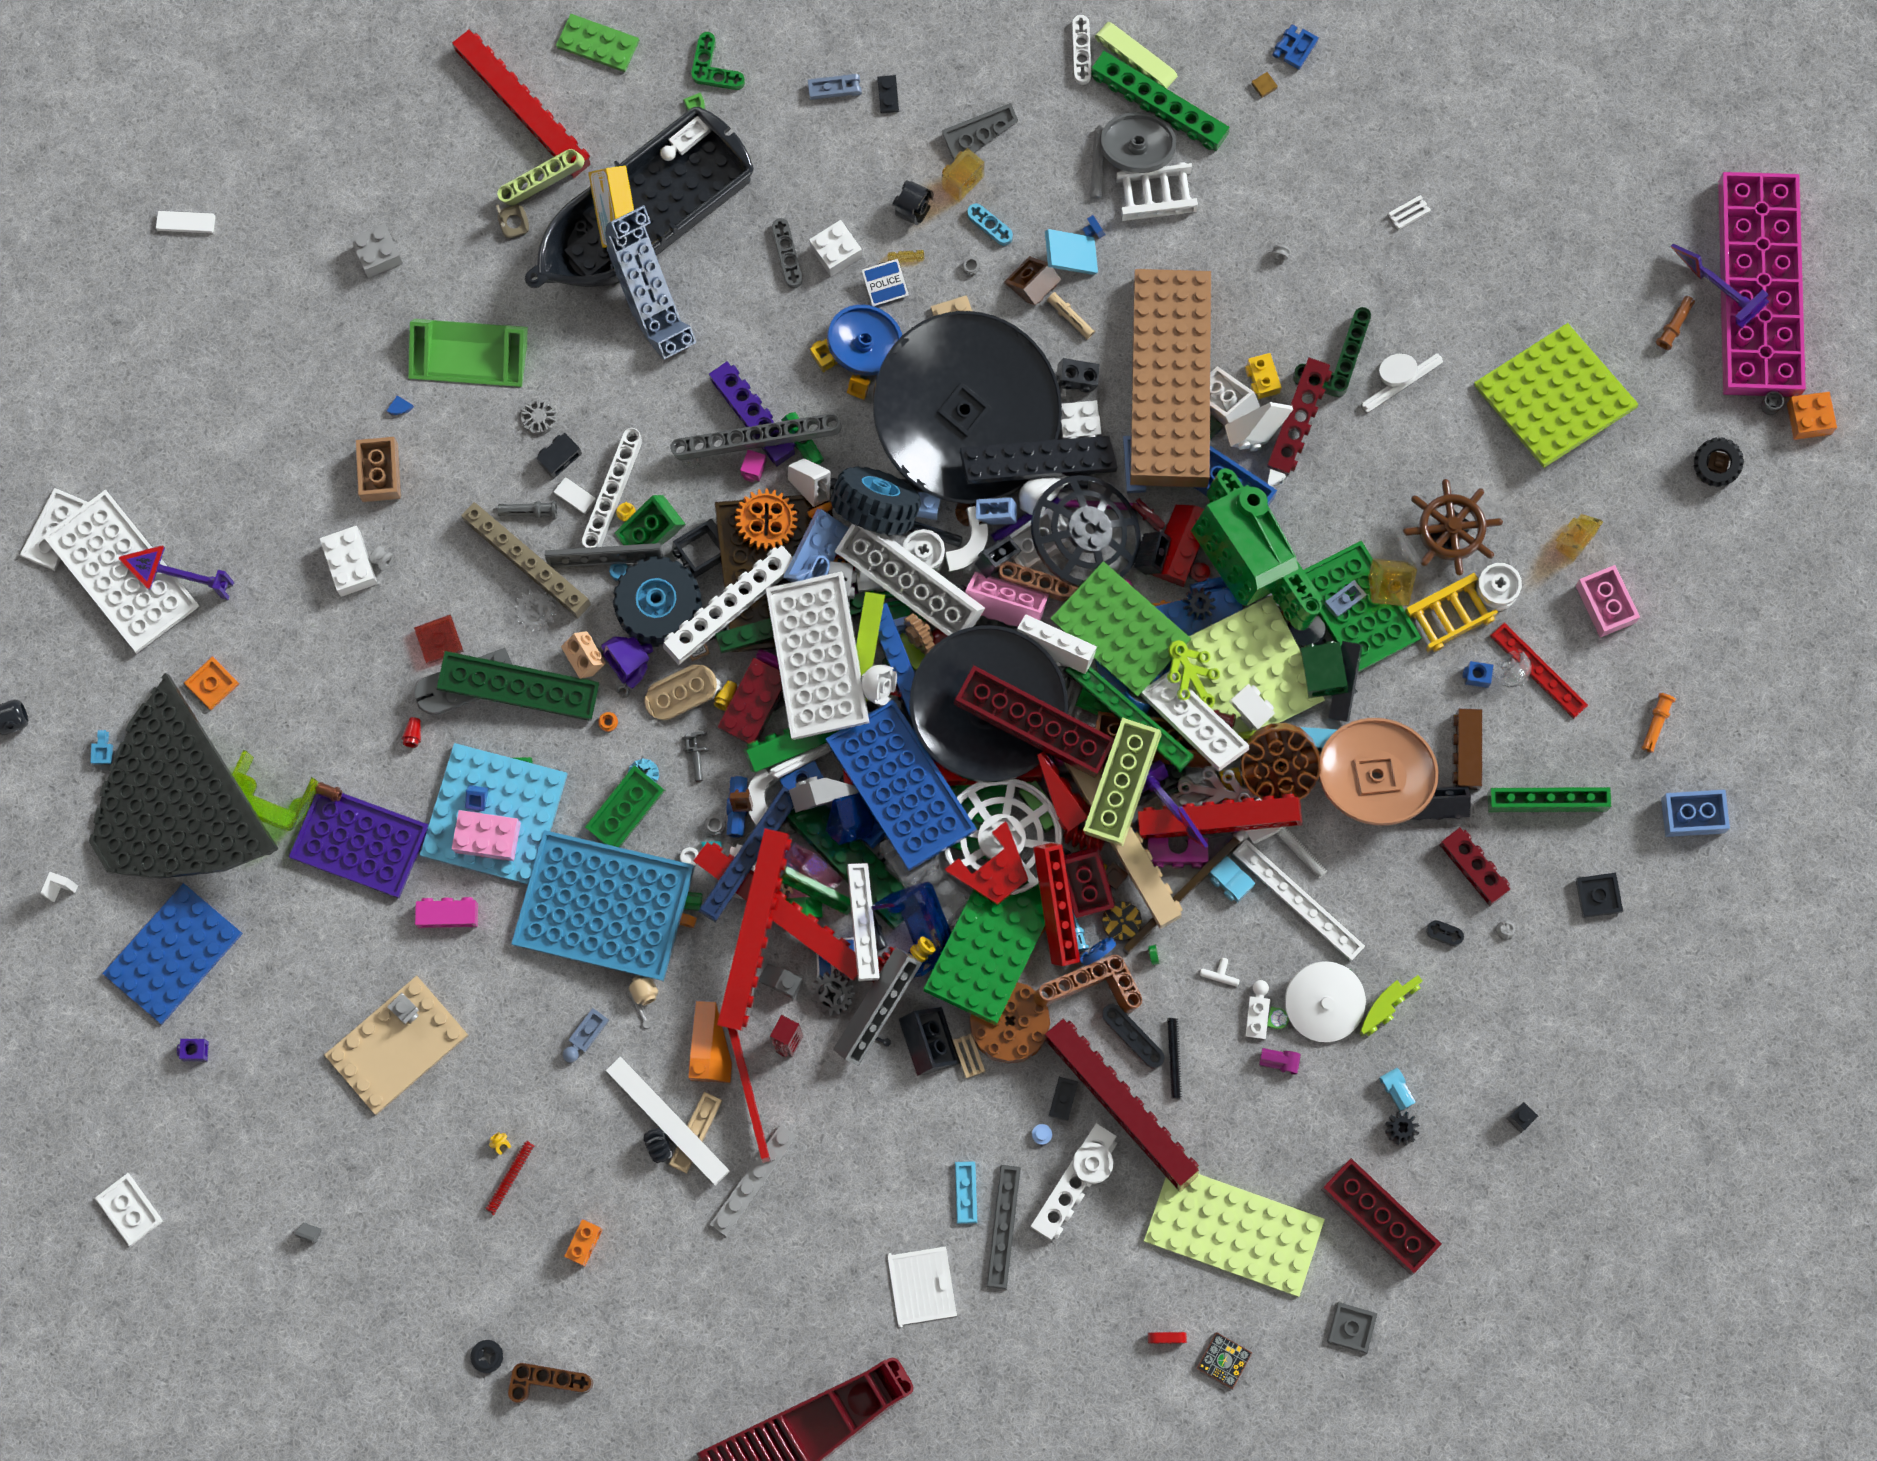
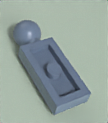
[563,1008,609,1063]

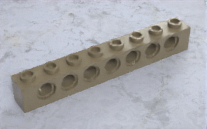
[461,502,591,619]

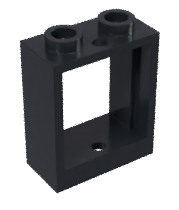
[671,518,721,578]

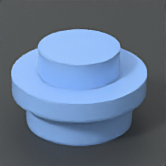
[1032,1124,1052,1145]

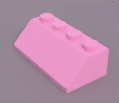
[965,572,1049,627]

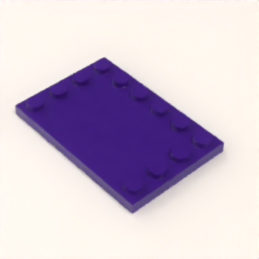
[289,793,429,899]

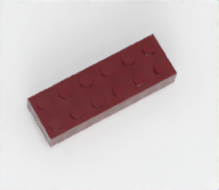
[1321,1158,1442,1276]

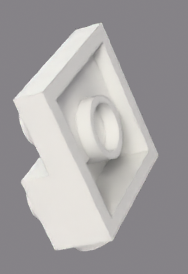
[1061,400,1101,439]

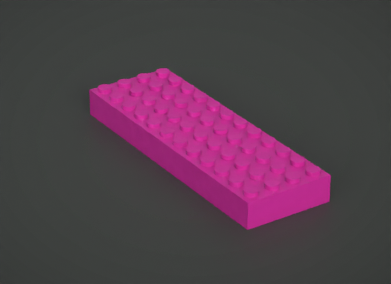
[1718,172,1806,397]

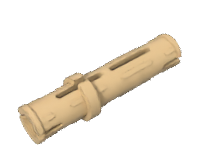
[1047,292,1095,340]

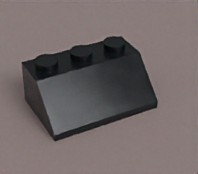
[899,1007,960,1076]

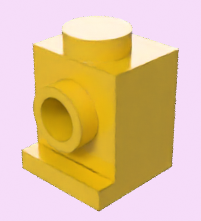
[810,339,838,372]

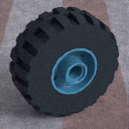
[831,466,921,535]
[613,557,702,647]

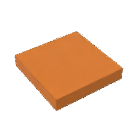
[184,656,239,711]

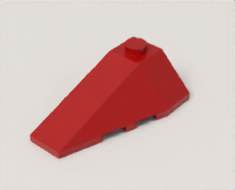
[1037,751,1090,831]

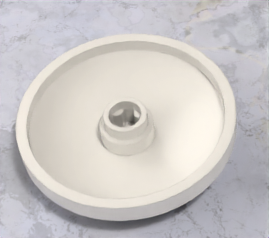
[1285,961,1366,1042]

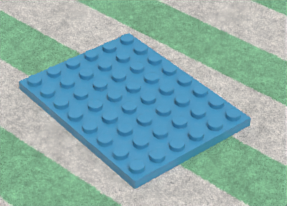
[511,830,695,982]

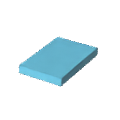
[1045,229,1098,275]

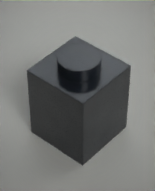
[1506,1102,1538,1133]

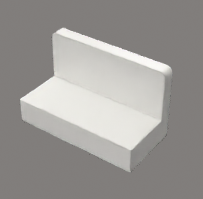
[41,872,78,902]

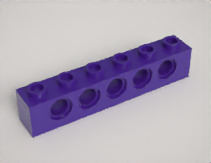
[709,361,796,467]

